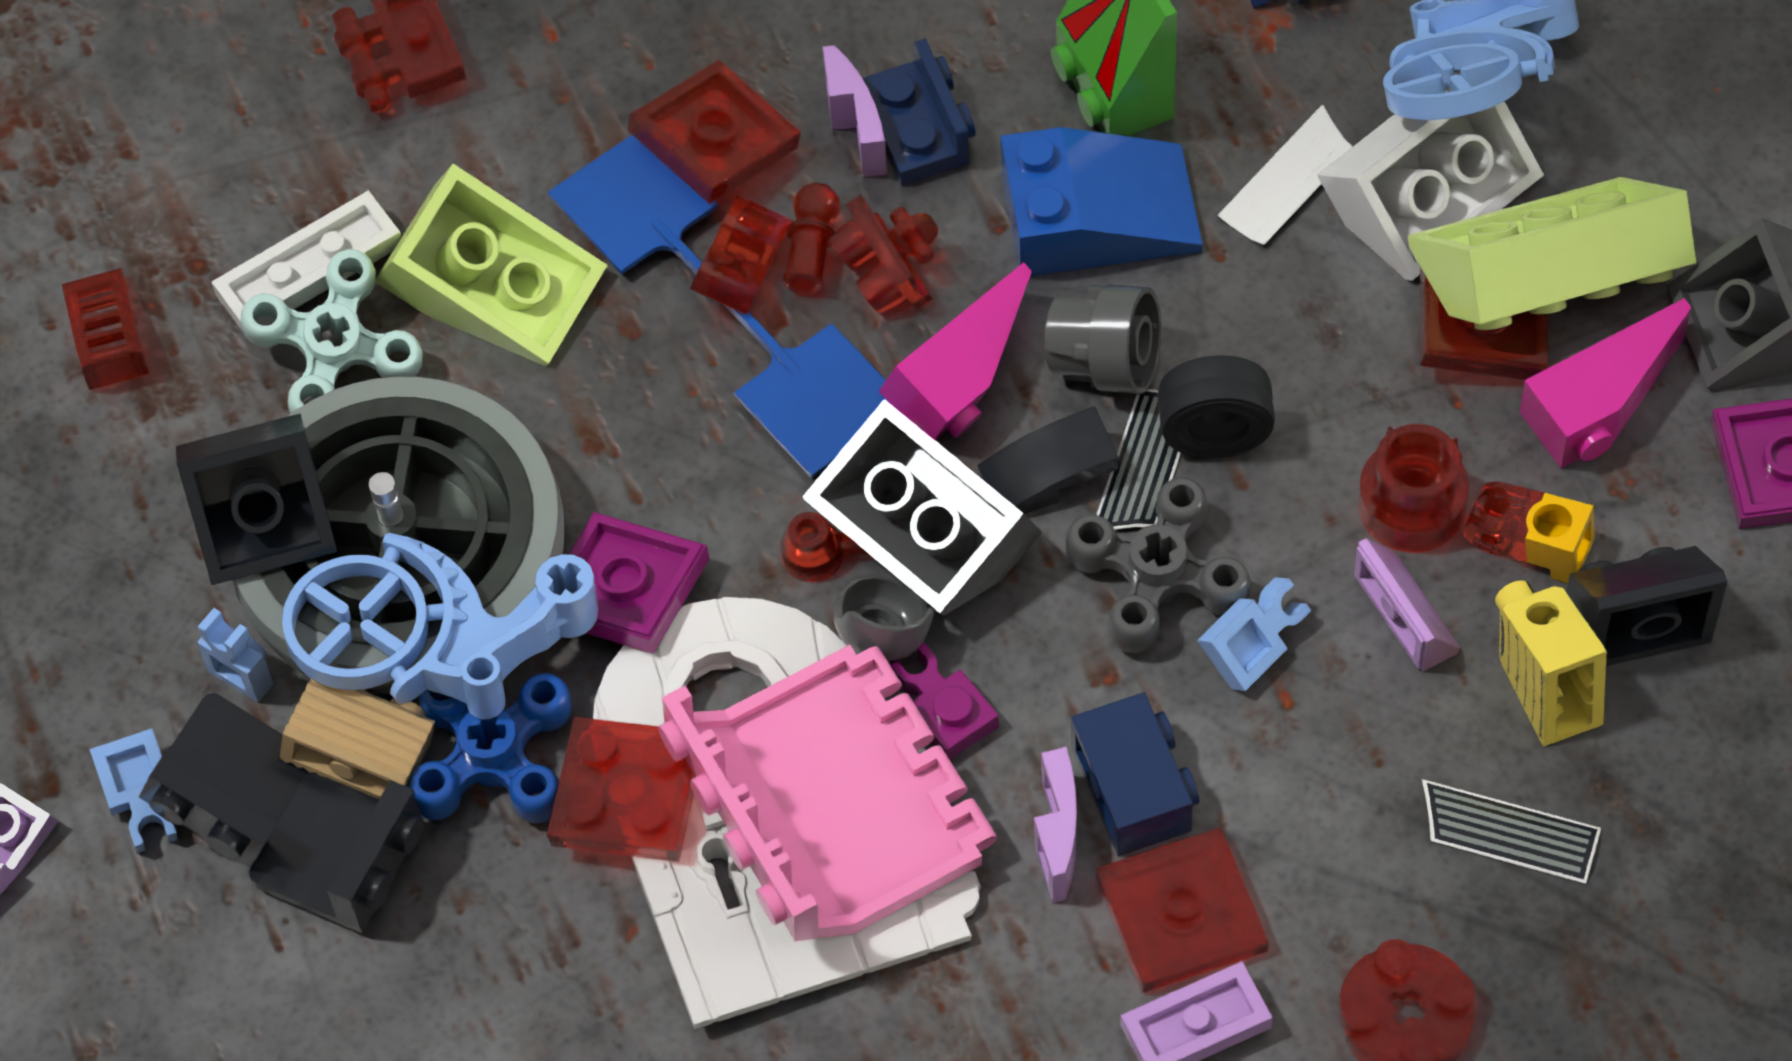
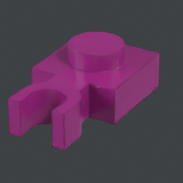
[890,642,999,760]

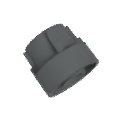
[1044,284,1162,394]

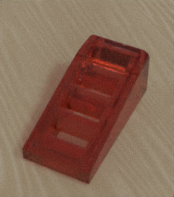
[62,268,149,390]

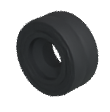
[1158,355,1275,458]

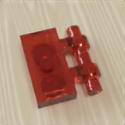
[332,0,466,113]

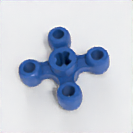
[408,673,572,824]

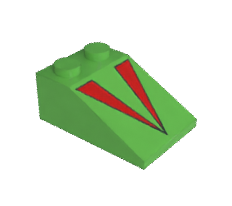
[1051,0,1177,136]

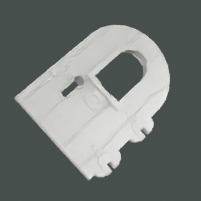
[592,597,982,1029]

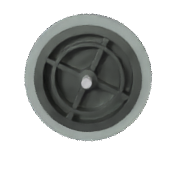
[232,377,564,695]

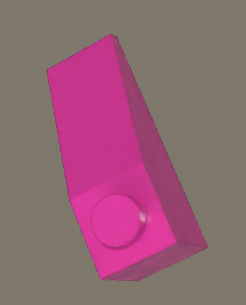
[878,262,1032,441]
[1520,298,1692,469]

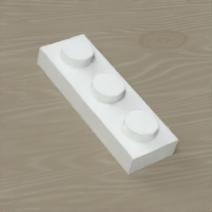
[211,190,401,332]

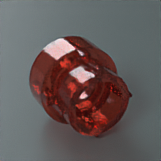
[1358,424,1469,553]

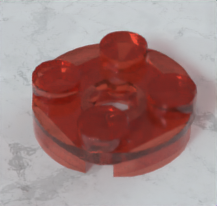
[1339,939,1475,1061]

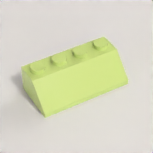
[1407,177,1696,330]

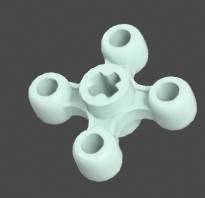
[240,249,423,414]

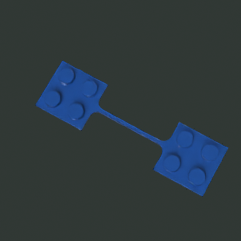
[547,127,890,479]

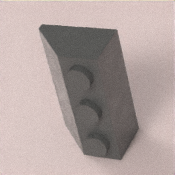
[802,400,1042,616]

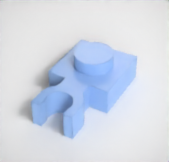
[1197,577,1311,691]
[197,608,274,703]
[90,728,178,853]

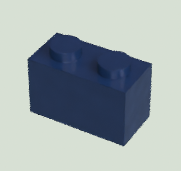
[1071,692,1200,857]

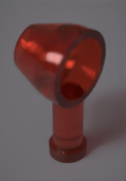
[780,512,869,582]

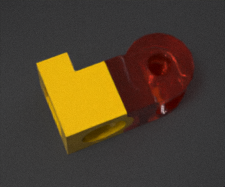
[1463,481,1595,583]

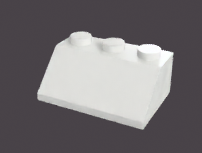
[1317,72,1544,281]

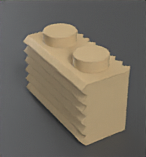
[280,679,435,799]

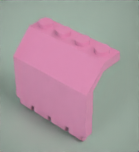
[658,645,998,941]

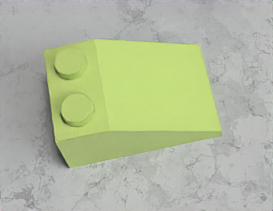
[375,164,608,367]

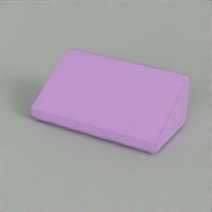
[1354,538,1460,672]

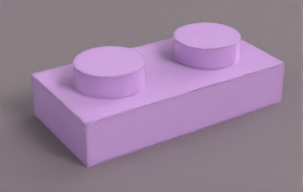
[1120,961,1273,1061]

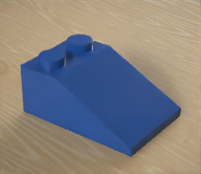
[1000,127,1203,277]

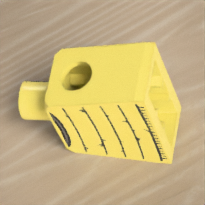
[1495,580,1607,747]

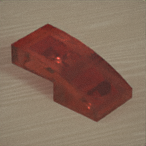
[690,195,793,315]

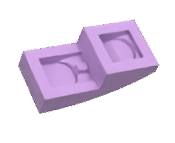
[822,45,887,177]
[1034,747,1077,903]

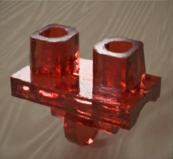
[829,194,939,314]

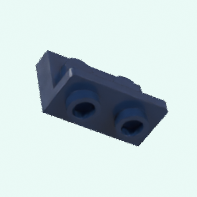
[862,39,976,186]

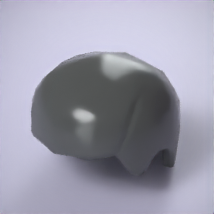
[833,574,935,661]

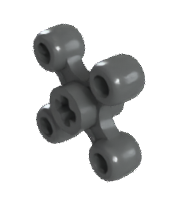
[1066,478,1251,653]

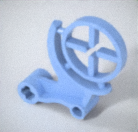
[1383,0,1579,120]
[282,532,598,719]

